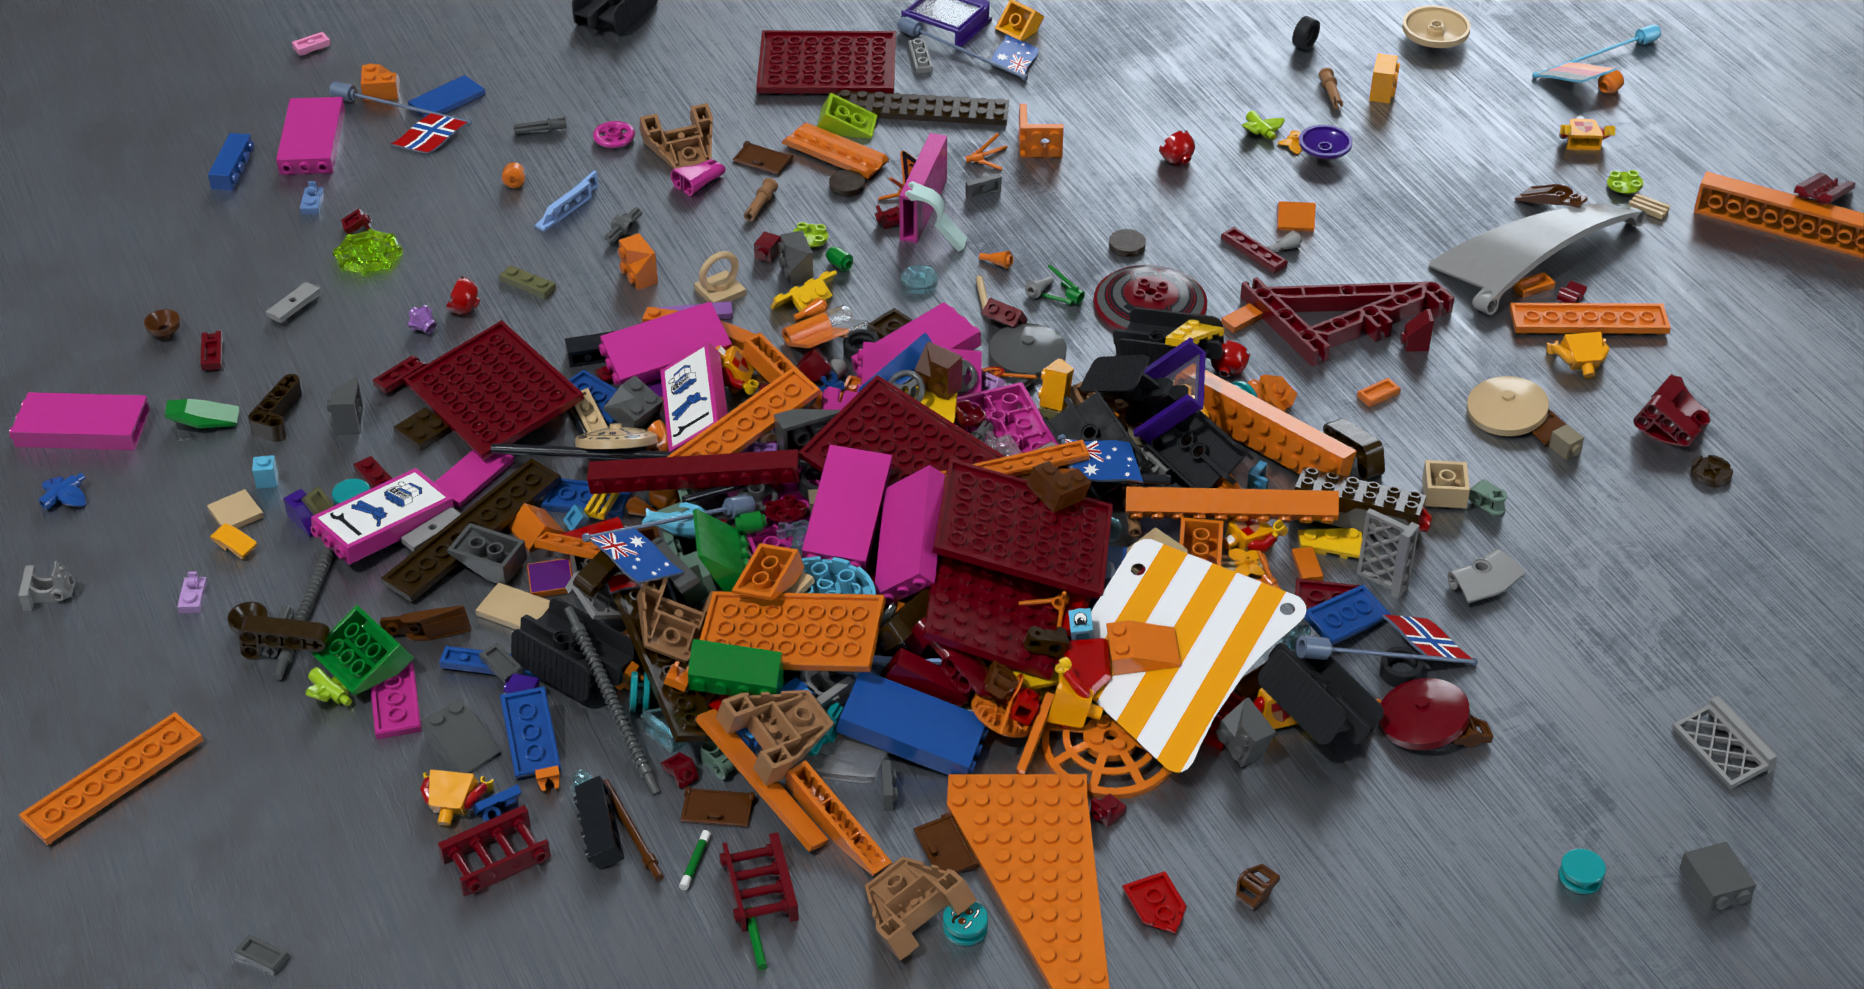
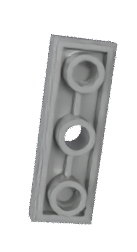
[908,38,933,74]
[266,282,321,323]
[401,507,460,552]

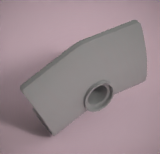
[1447,549,1525,603]

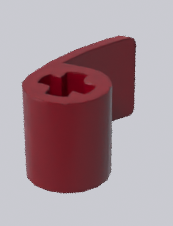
[1556,281,1587,303]

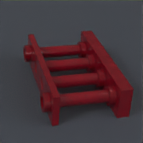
[438,805,551,896]
[719,832,799,932]

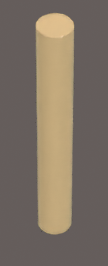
[976,276,988,309]

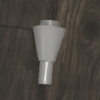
[1267,230,1302,252]
[1025,276,1054,299]
[822,359,848,386]

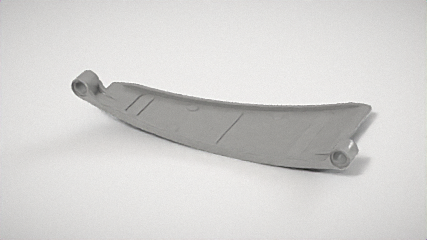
[1429,203,1647,315]

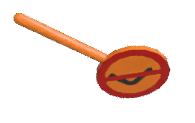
[981,366,1037,379]
[999,674,1024,735]

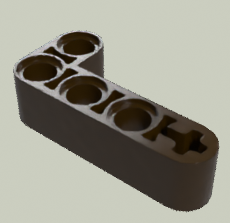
[248,374,303,442]
[1323,418,1385,480]
[573,525,629,598]
[877,586,929,652]
[239,615,330,660]

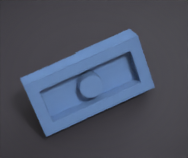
[300,181,324,214]

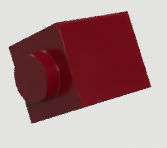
[754,231,781,263]

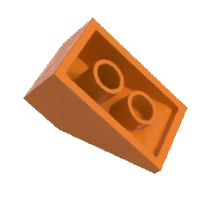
[732,543,805,600]
[1106,620,1181,676]

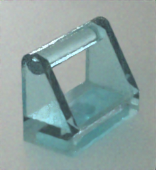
[640,708,688,754]

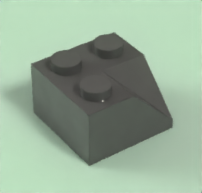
[778,231,813,286]
[603,376,663,429]
[327,378,364,435]
[1215,698,1276,767]

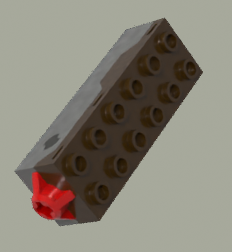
[1295,467,1432,538]

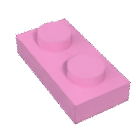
[292,32,331,55]

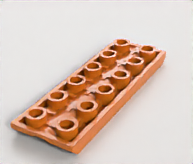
[782,122,889,179]

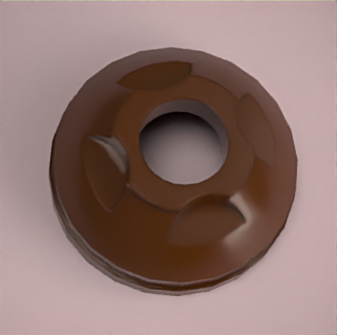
[144,309,181,338]

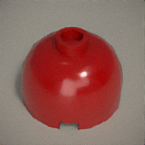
[1159,130,1195,164]
[446,276,481,315]
[1210,340,1250,377]

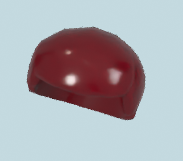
[955,400,986,429]

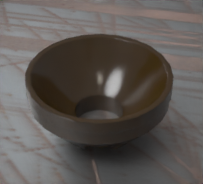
[227,602,268,634]

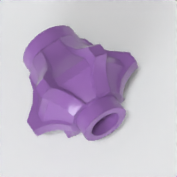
[407,305,437,334]

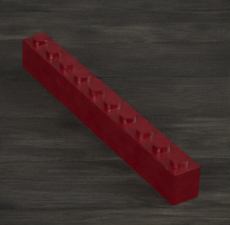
[587,449,800,494]

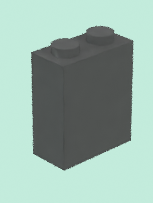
[1680,842,1756,911]

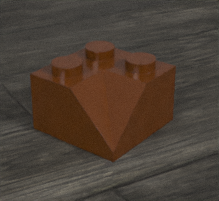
[914,341,962,400]
[1026,461,1092,513]

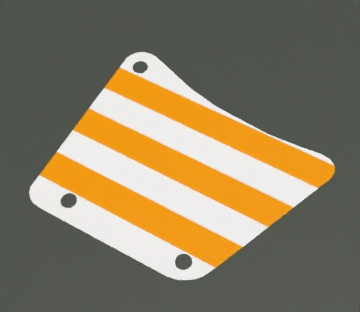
[1091,539,1306,773]

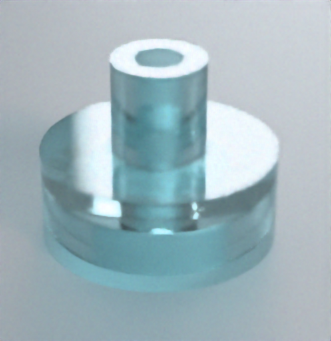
[570,769,592,793]

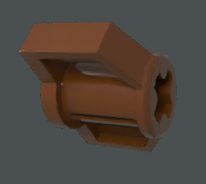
[984,660,1018,699]
[1452,714,1494,748]
[1236,864,1280,911]

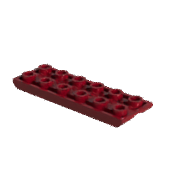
[1793,172,1855,205]

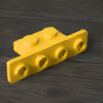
[770,270,837,312]

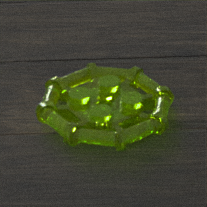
[332,228,403,276]

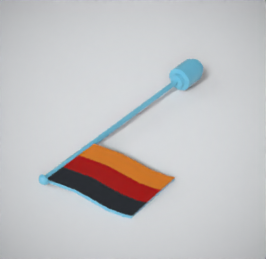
[1532,24,1661,82]

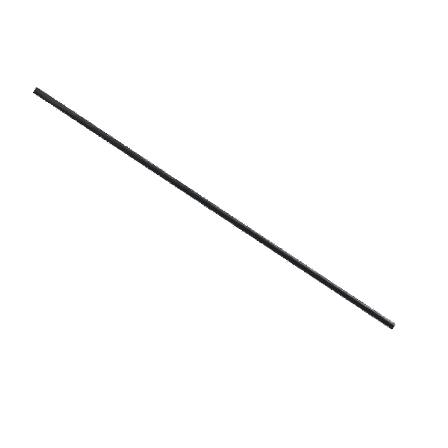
[491,443,1171,485]

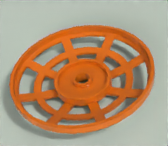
[1042,699,1172,799]

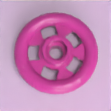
[593,121,635,148]

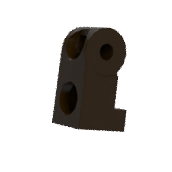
[1023,626,1069,658]

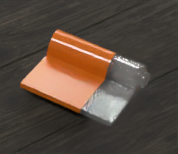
[782,305,869,348]

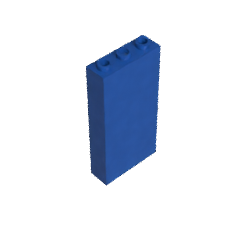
[835,672,989,775]

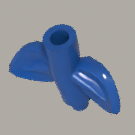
[38,473,86,510]

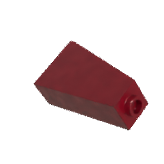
[880,648,972,707]

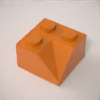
[360,63,400,102]
[618,233,658,290]

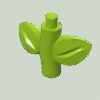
[1242,110,1285,140]
[305,667,352,707]

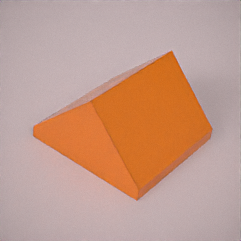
[1277,201,1316,232]
[508,503,565,553]

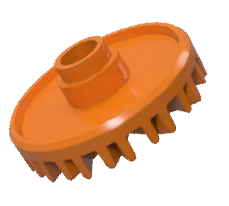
[971,693,1036,738]

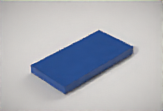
[408,75,486,118]
[569,369,618,427]
[541,478,632,519]
[1304,585,1391,645]
[500,686,561,780]

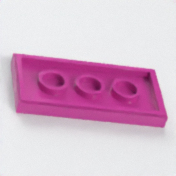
[434,450,515,508]
[371,662,422,739]

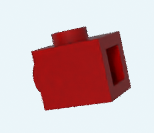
[1008,687,1041,726]

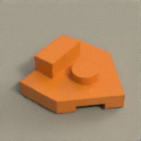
[1260,374,1297,412]

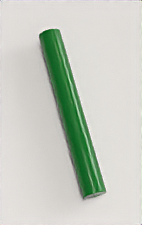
[745,907,767,970]

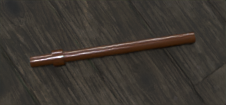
[603,779,664,882]

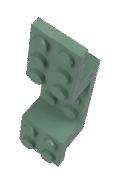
[657,488,723,605]

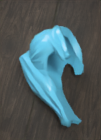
[642,502,706,540]

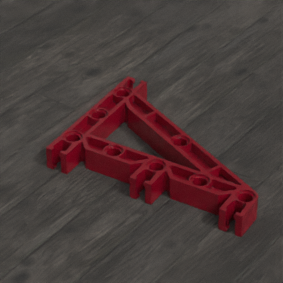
[1240,277,1455,367]

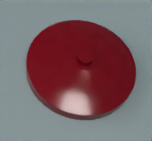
[1379,678,1470,750]

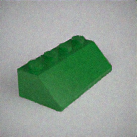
[688,639,784,696]

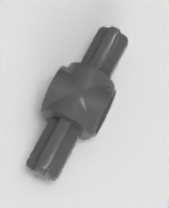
[605,207,642,244]

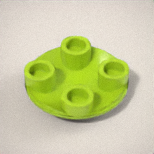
[1607,170,1644,193]
[793,222,829,247]

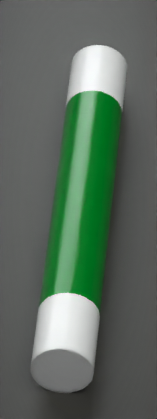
[679,830,711,891]

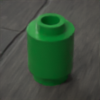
[826,246,853,271]
[734,511,767,535]

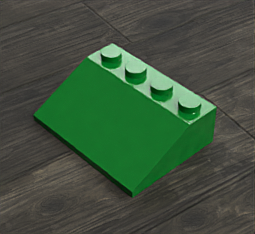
[693,509,752,592]
[310,605,414,696]

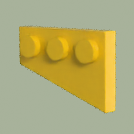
[1165,320,1224,347]
[1297,528,1362,559]

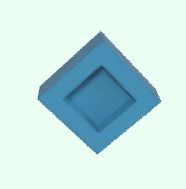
[563,504,589,531]

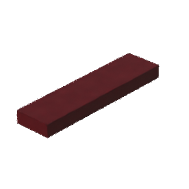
[1221,227,1288,273]

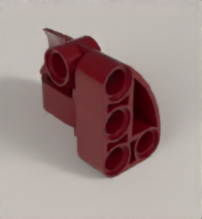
[1633,374,1710,446]
[904,617,993,698]

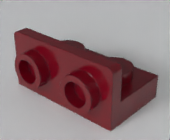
[982,298,1028,328]

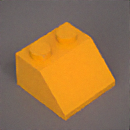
[995,0,1044,41]

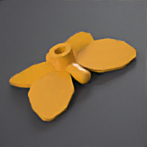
[1277,130,1302,155]
[1228,548,1265,577]

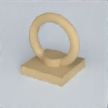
[694,251,746,303]

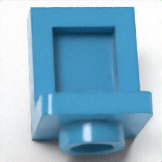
[1247,460,1269,489]

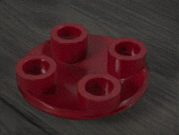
[765,495,807,522]

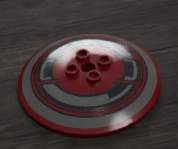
[1093,265,1207,331]

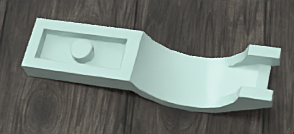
[905,181,967,252]

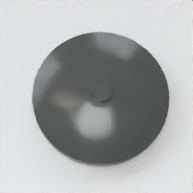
[989,323,1067,378]

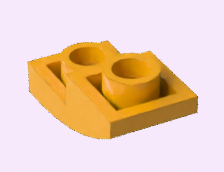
[210,523,257,560]

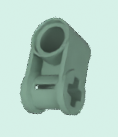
[1468,479,1507,516]
[700,742,737,780]

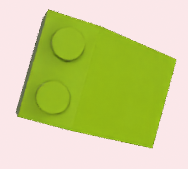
[817,93,877,139]

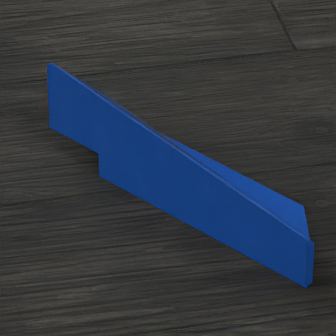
[858,333,932,393]

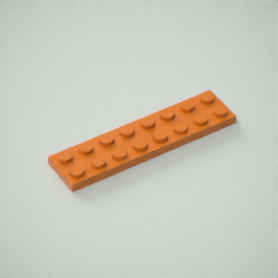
[1509,303,1671,334]
[667,367,821,457]
[18,712,204,845]

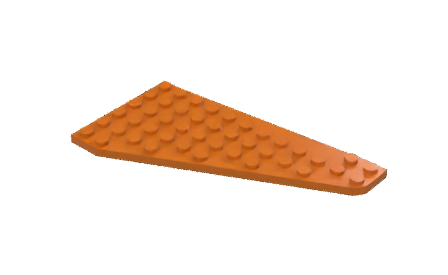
[947,774,1110,989]

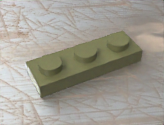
[499,265,556,299]

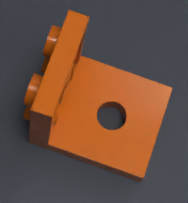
[1019,104,1064,157]

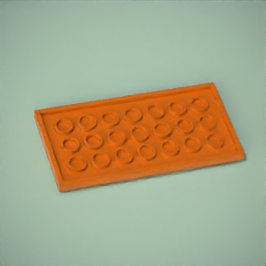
[700,591,886,672]

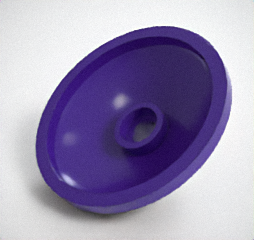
[1299,125,1353,159]

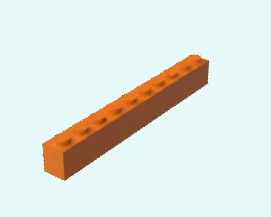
[1125,487,1339,524]

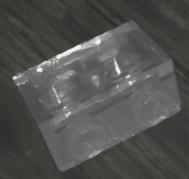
[985,431,1022,457]

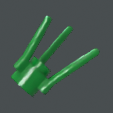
[1041,265,1085,306]

